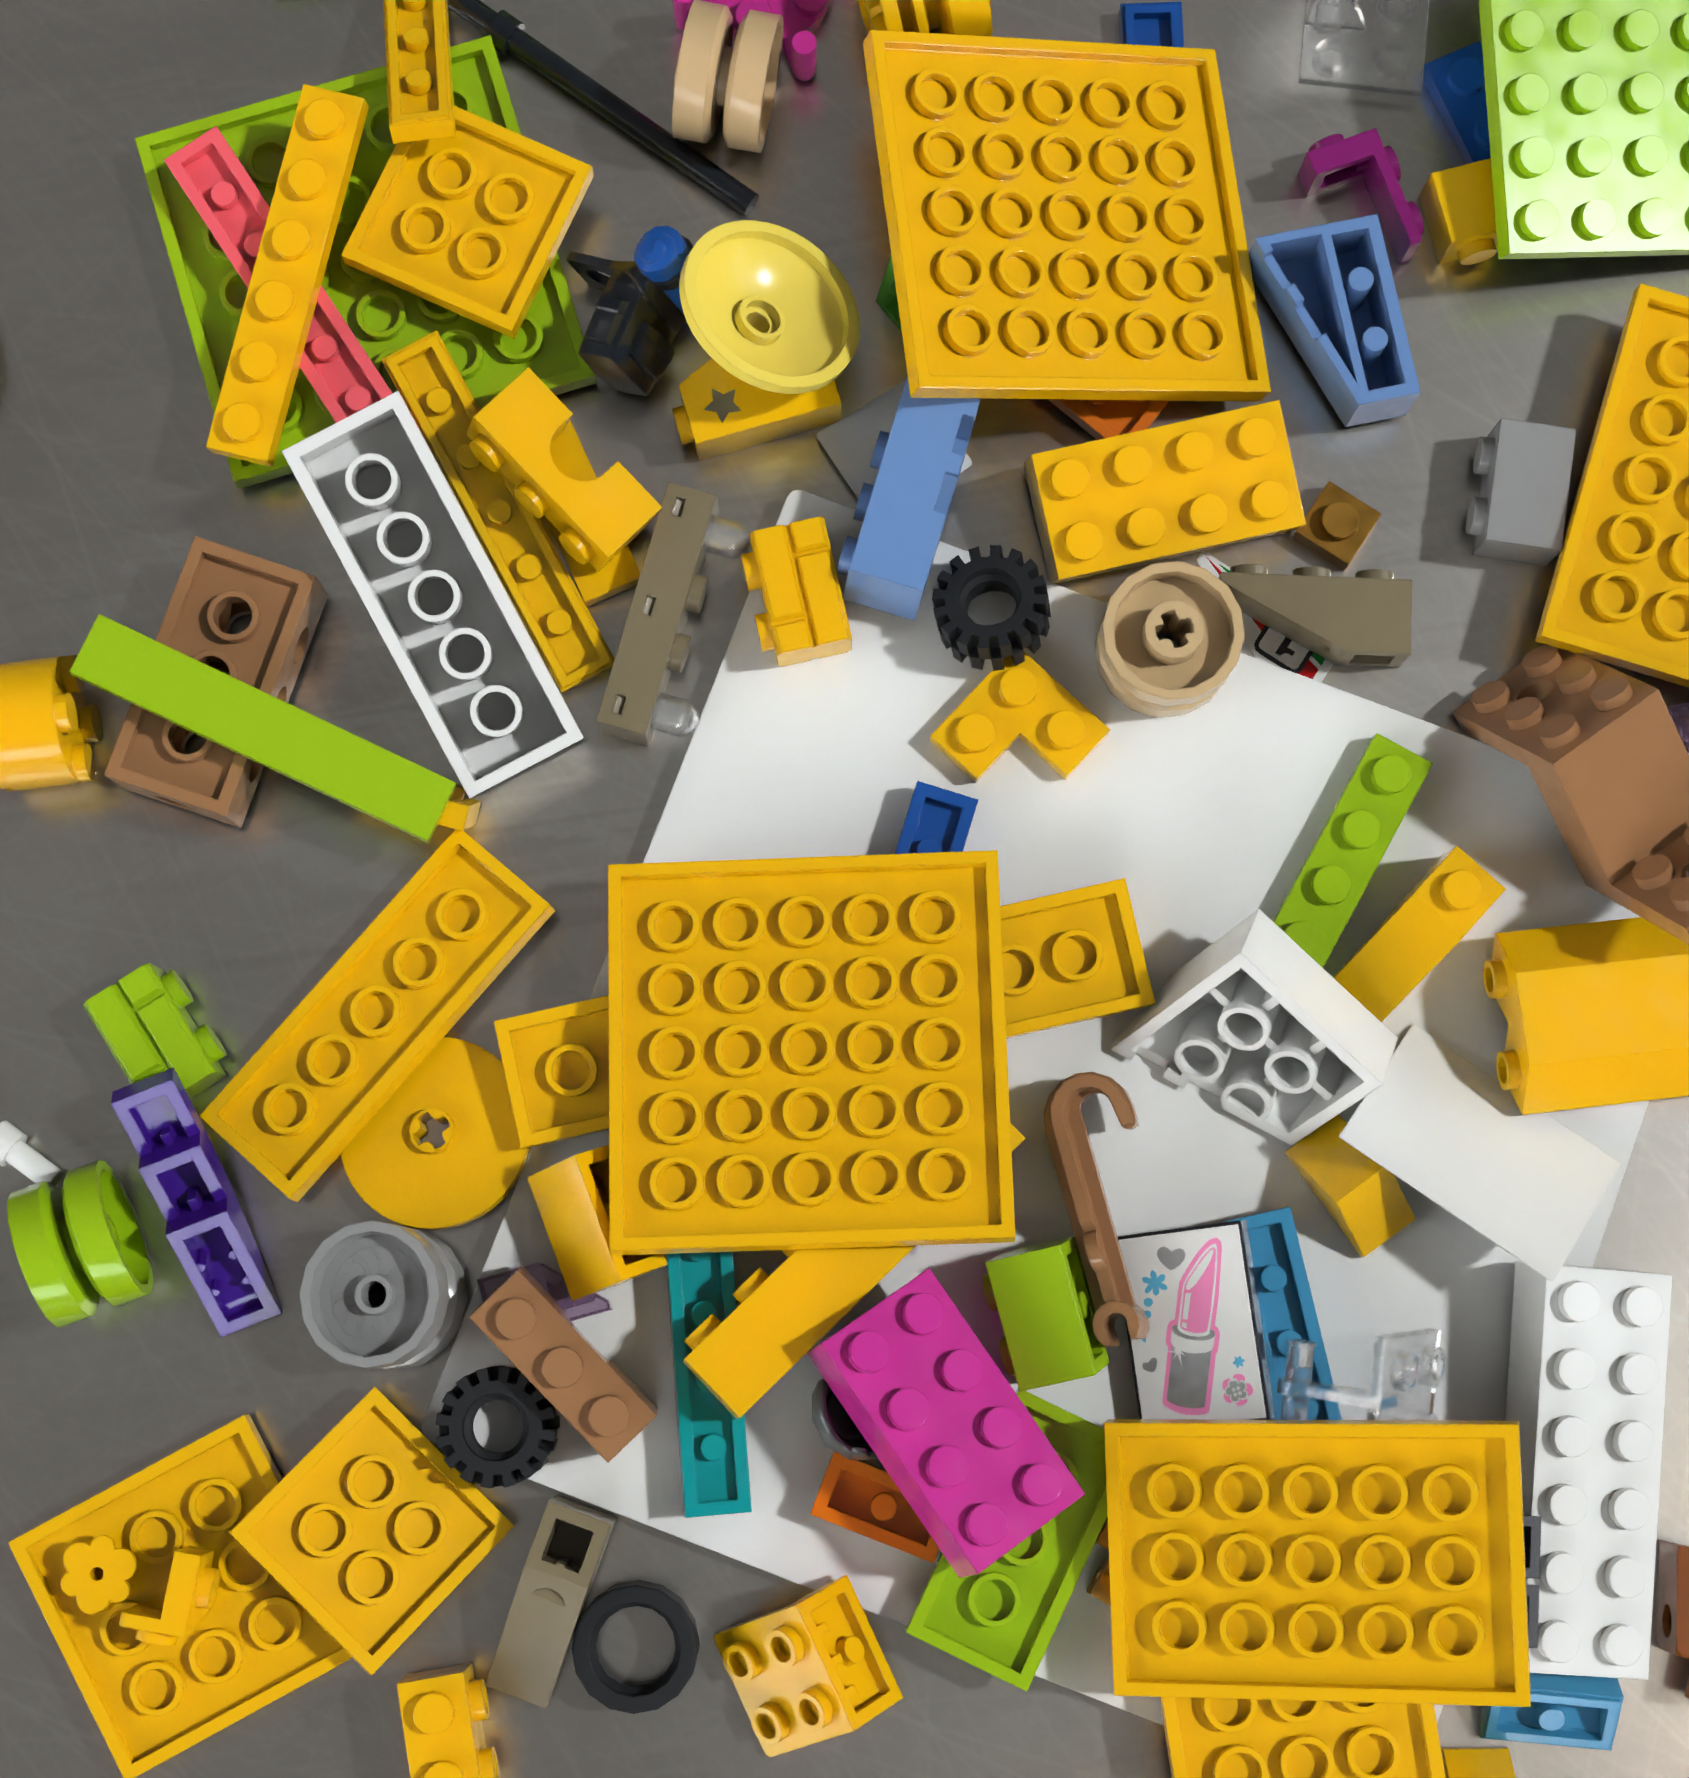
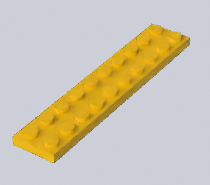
[494,878,1155,1149]

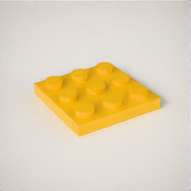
[341,106,594,339]
[229,1387,514,1675]

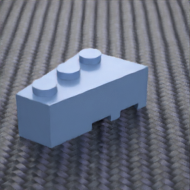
[1249,214,1421,427]
[837,376,981,621]

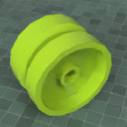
[7,1160,154,1327]

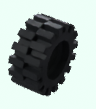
[932,545,1051,671]
[436,1366,560,1489]

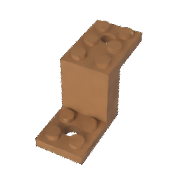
[1453,645,1689,945]

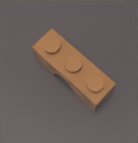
[469,1265,657,1463]

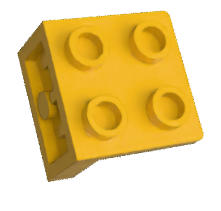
[714,1575,903,1757]

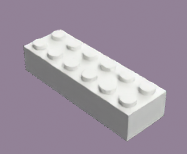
[282,391,584,799]
[1505,1261,1672,1680]

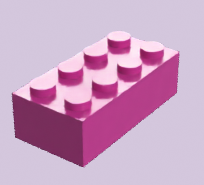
[807,1268,1085,1578]

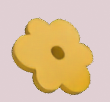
[60,1535,137,1615]

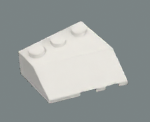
[1110,909,1398,1145]

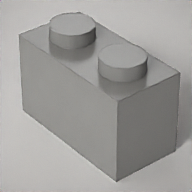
[1466,418,1576,566]

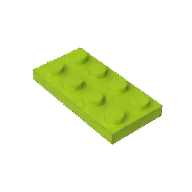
[905,1388,1107,1692]

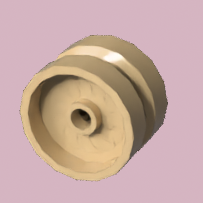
[672,0,783,153]
[1094,561,1245,718]

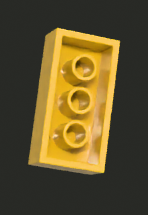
[1023,400,1306,584]

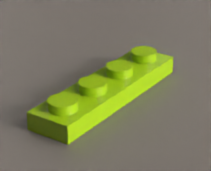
[1273,733,1433,968]

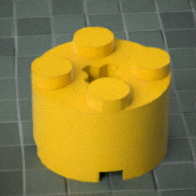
[0,654,103,792]

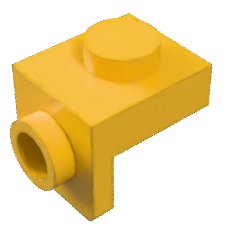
[119,1545,220,1646]

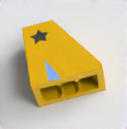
[672,358,841,461]

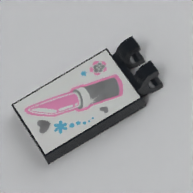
[1118,1220,1276,1420]

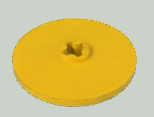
[341,1037,529,1230]

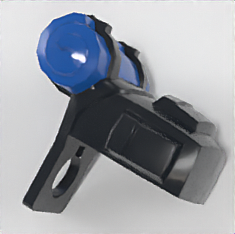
[566,226,694,396]

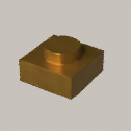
[1292,481,1381,571]

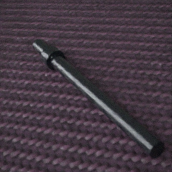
[448,0,759,215]

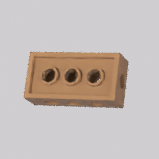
[104,536,329,828]

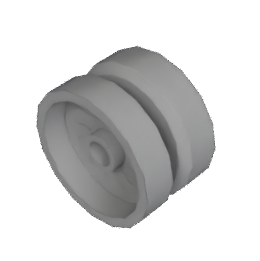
[299,1220,468,1370]

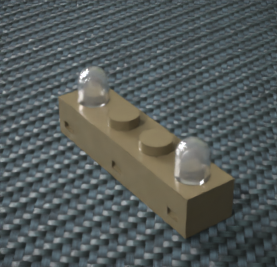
[596,482,751,747]

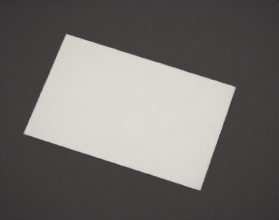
[1339,1024,1622,1283]

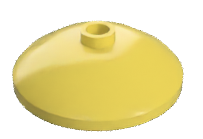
[679,220,860,394]

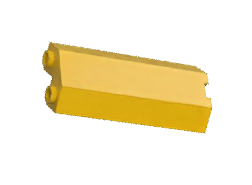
[1483,917,1689,1115]

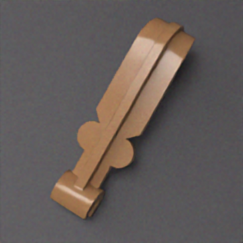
[1044,1072,1149,1347]

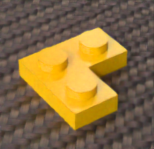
[929,651,1110,783]

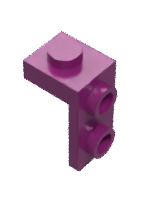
[1297,128,1424,264]

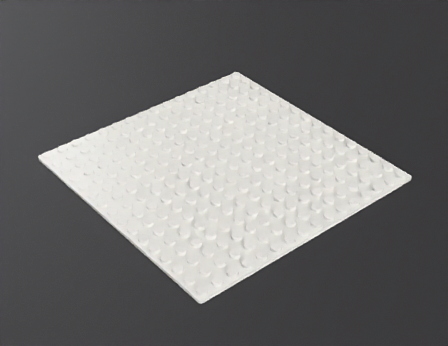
[422,490,1649,1725]

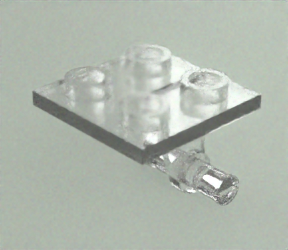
[1298,0,1430,96]
[1277,1328,1445,1420]

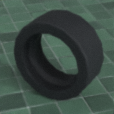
[571,1580,700,1714]

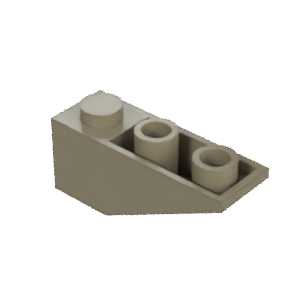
[1219,564,1412,668]
[485,1495,617,1709]

